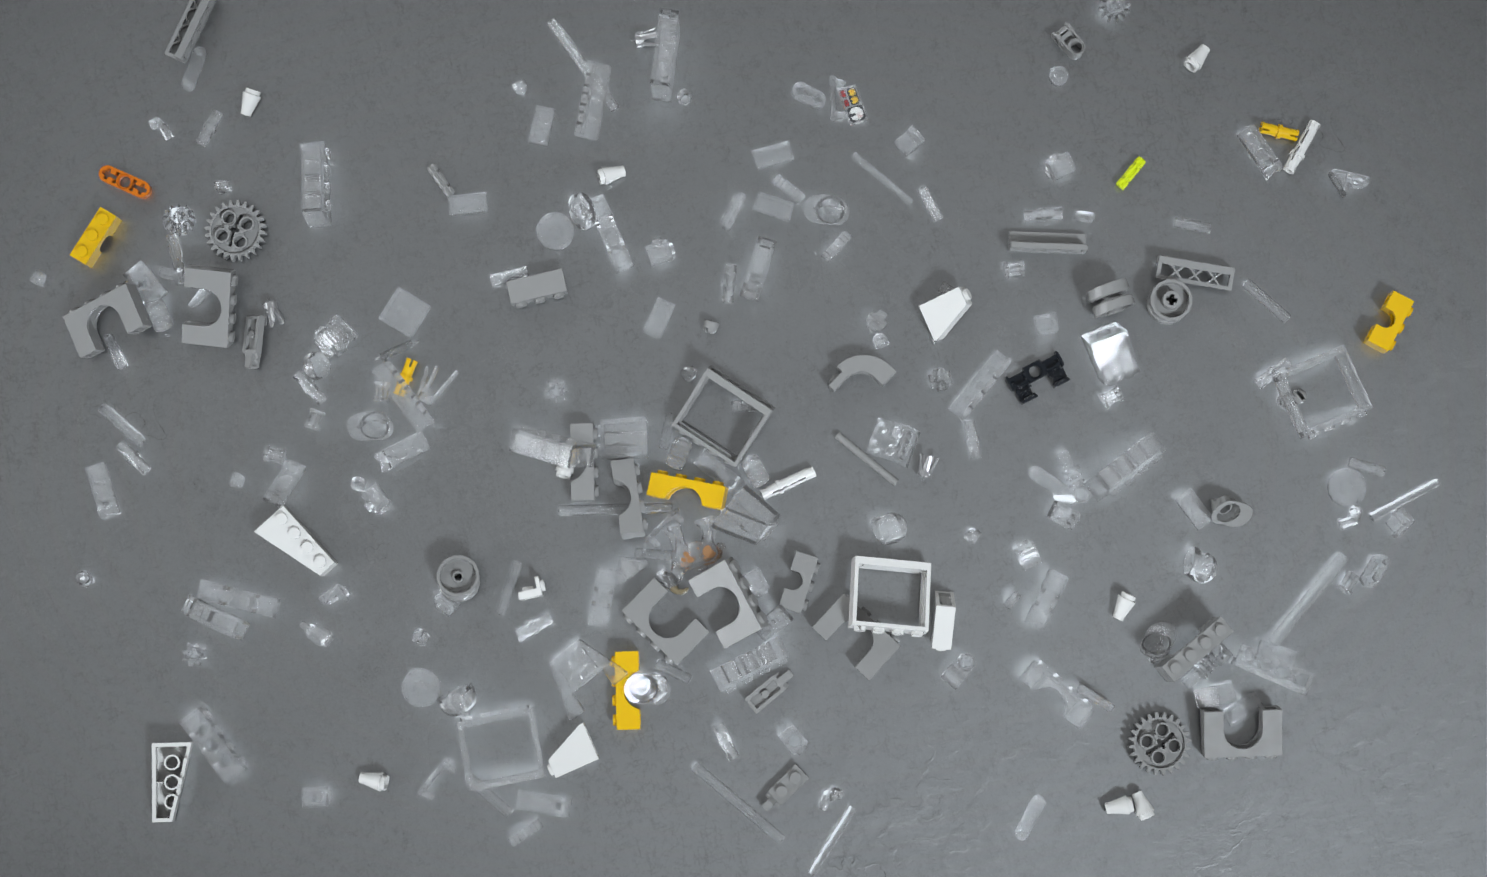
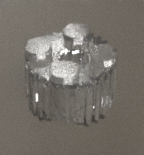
[313,315,358,359]

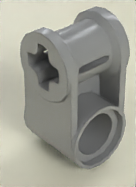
[1051,22,1085,60]

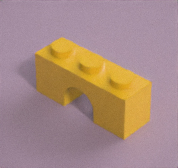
[70,207,122,268]
[1363,291,1414,354]

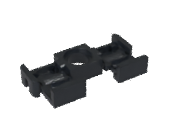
[1005,351,1070,405]

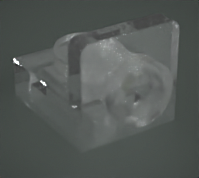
[318,584,350,605]

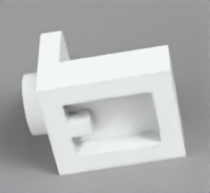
[518,576,546,601]

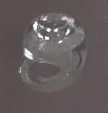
[870,513,908,545]
[1183,547,1218,583]

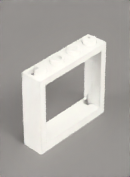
[848,556,931,637]

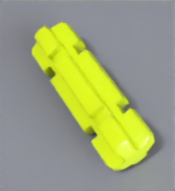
[1116,156,1146,190]

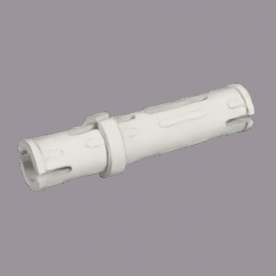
[1283,120,1321,174]
[759,465,816,501]

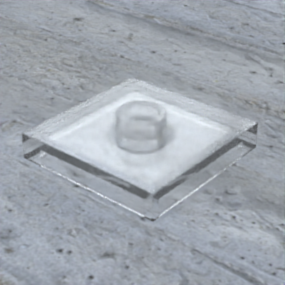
[378,286,431,339]

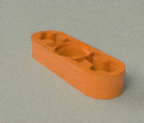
[99,165,152,199]

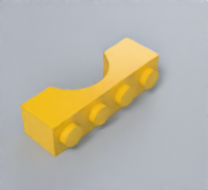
[646,470,729,511]
[611,651,641,730]

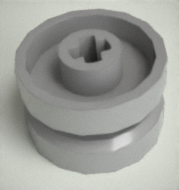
[1086,278,1135,318]
[1146,279,1192,324]
[437,555,480,602]

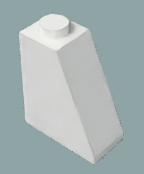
[919,286,972,341]
[931,591,956,651]
[547,723,600,778]

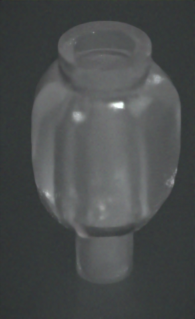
[299,621,334,647]

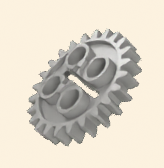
[204,200,268,262]
[1128,712,1192,775]

